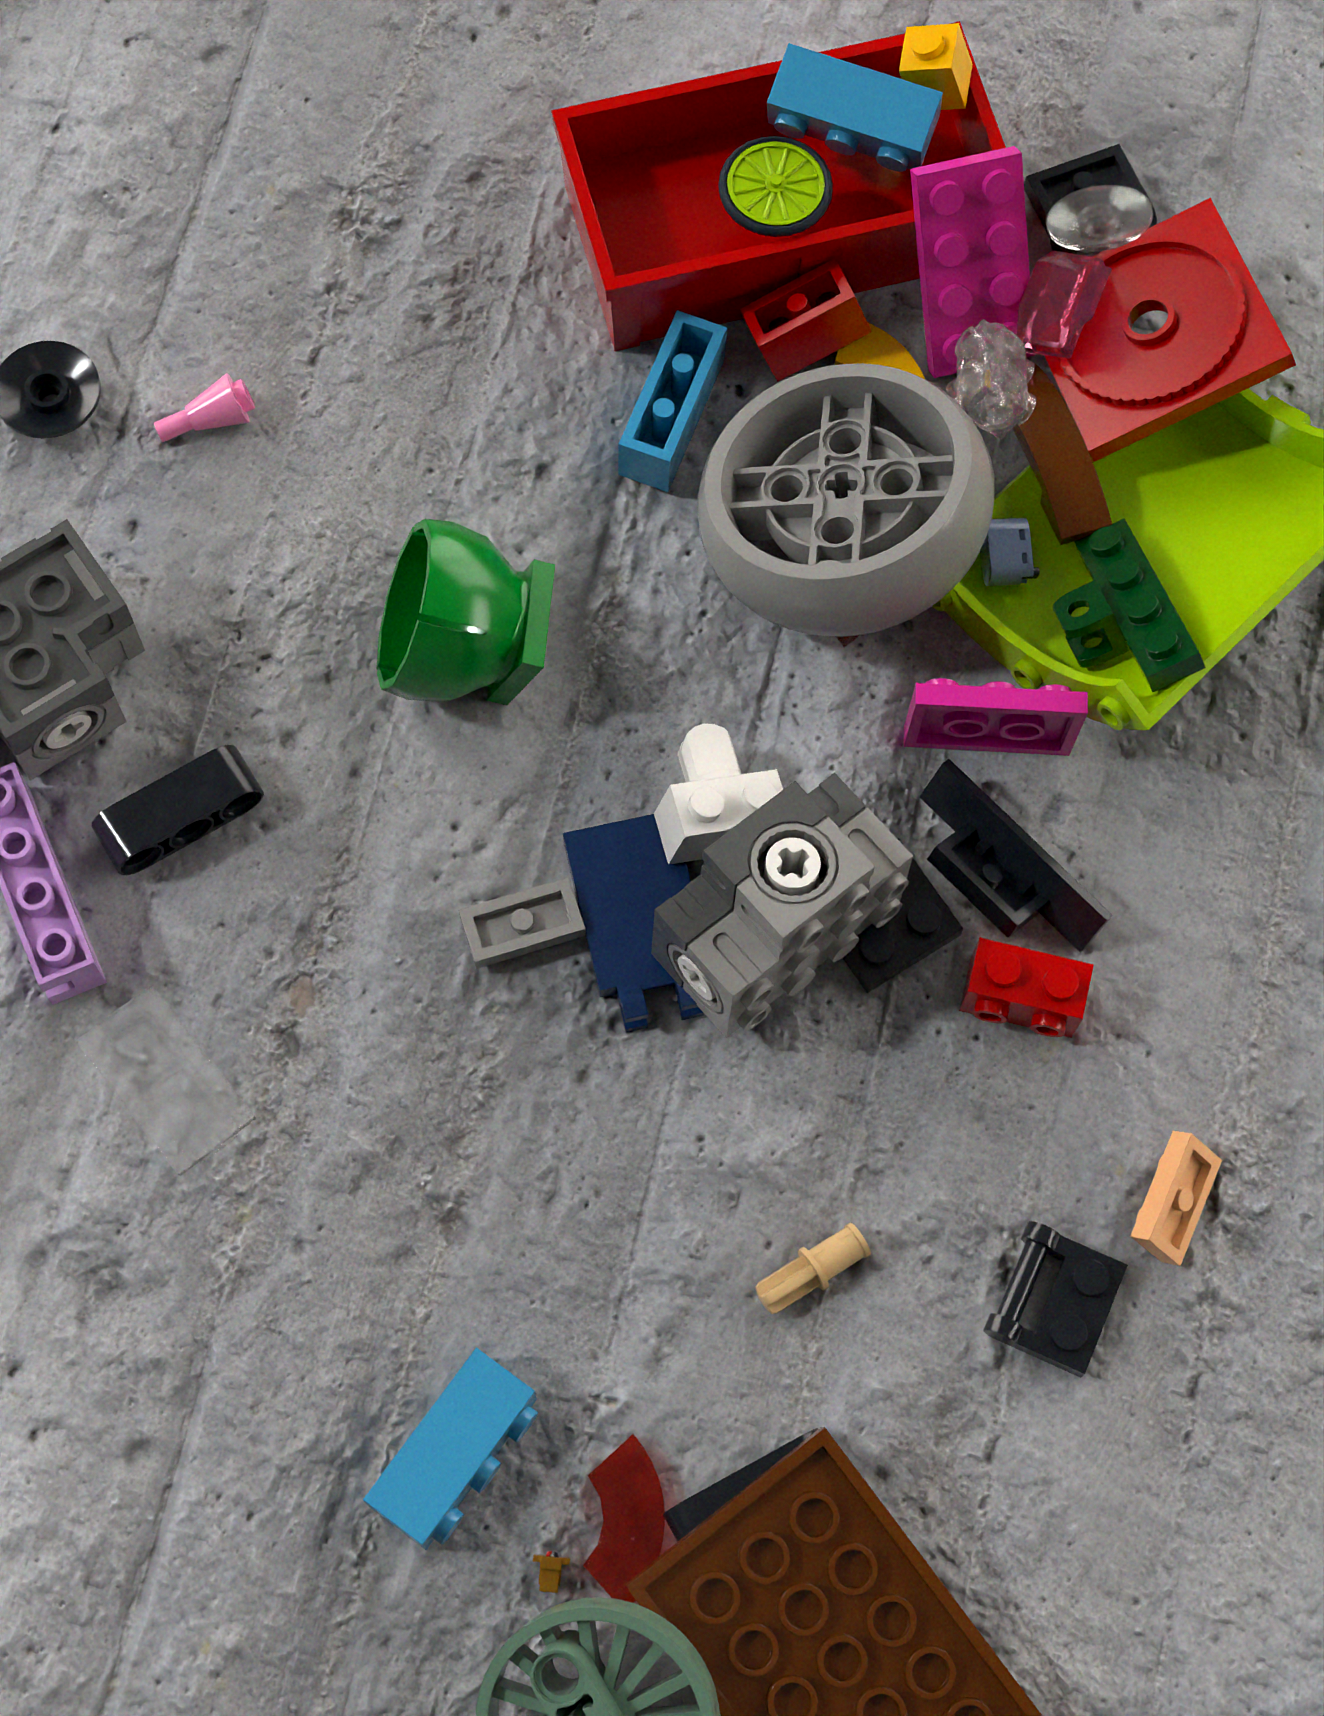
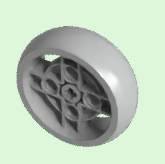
[697,363,995,637]

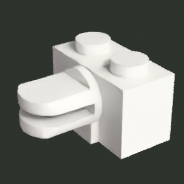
[654,723,783,865]

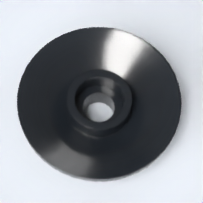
[0,341,101,439]

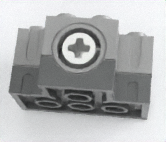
[0,519,145,781]
[651,773,913,1038]

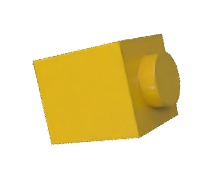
[899,23,973,110]

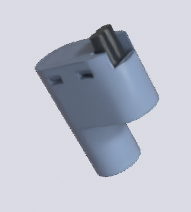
[980,518,1040,586]

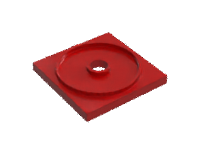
[1031,198,1296,462]

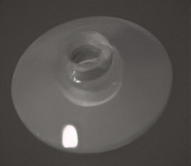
[1046,185,1153,252]

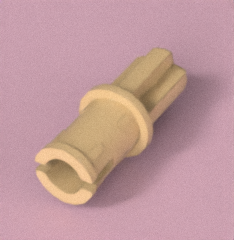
[755,1223,871,1314]

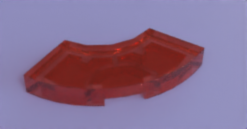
[583,1434,665,1603]

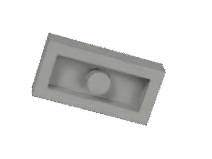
[459,877,586,969]

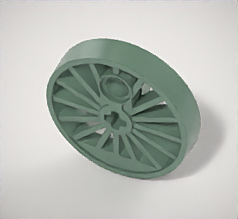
[476,1597,720,1716]

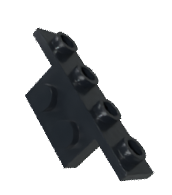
[920,759,1113,953]

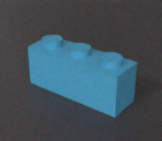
[767,43,943,172]
[618,310,727,492]
[363,1347,538,1550]

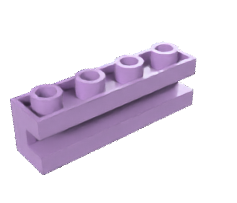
[0,762,107,1005]

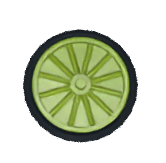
[718,136,833,237]

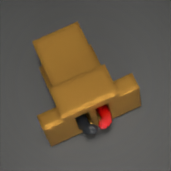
[533,1551,571,1593]

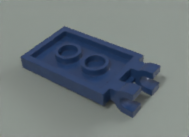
[563,814,704,1033]

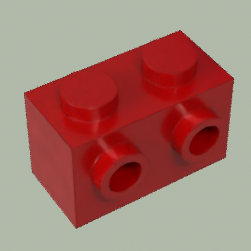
[740,258,872,382]
[959,937,1094,1038]

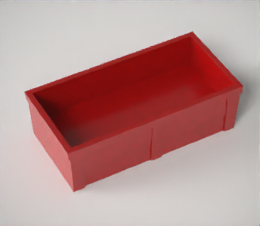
[551,21,1006,352]

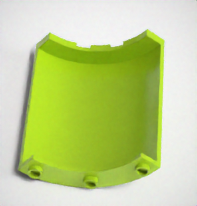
[932,388,1324,730]

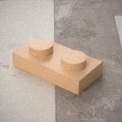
[1130,1131,1222,1266]

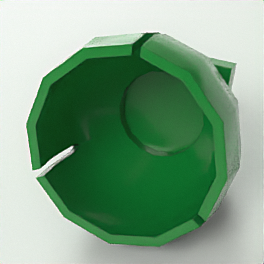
[376,519,555,705]

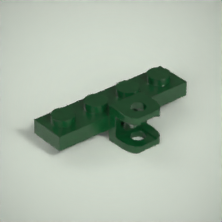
[1053,518,1206,693]

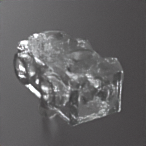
[946,319,1036,440]

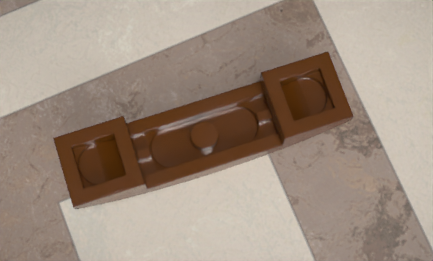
[982,361,1112,545]

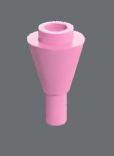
[154,373,255,442]

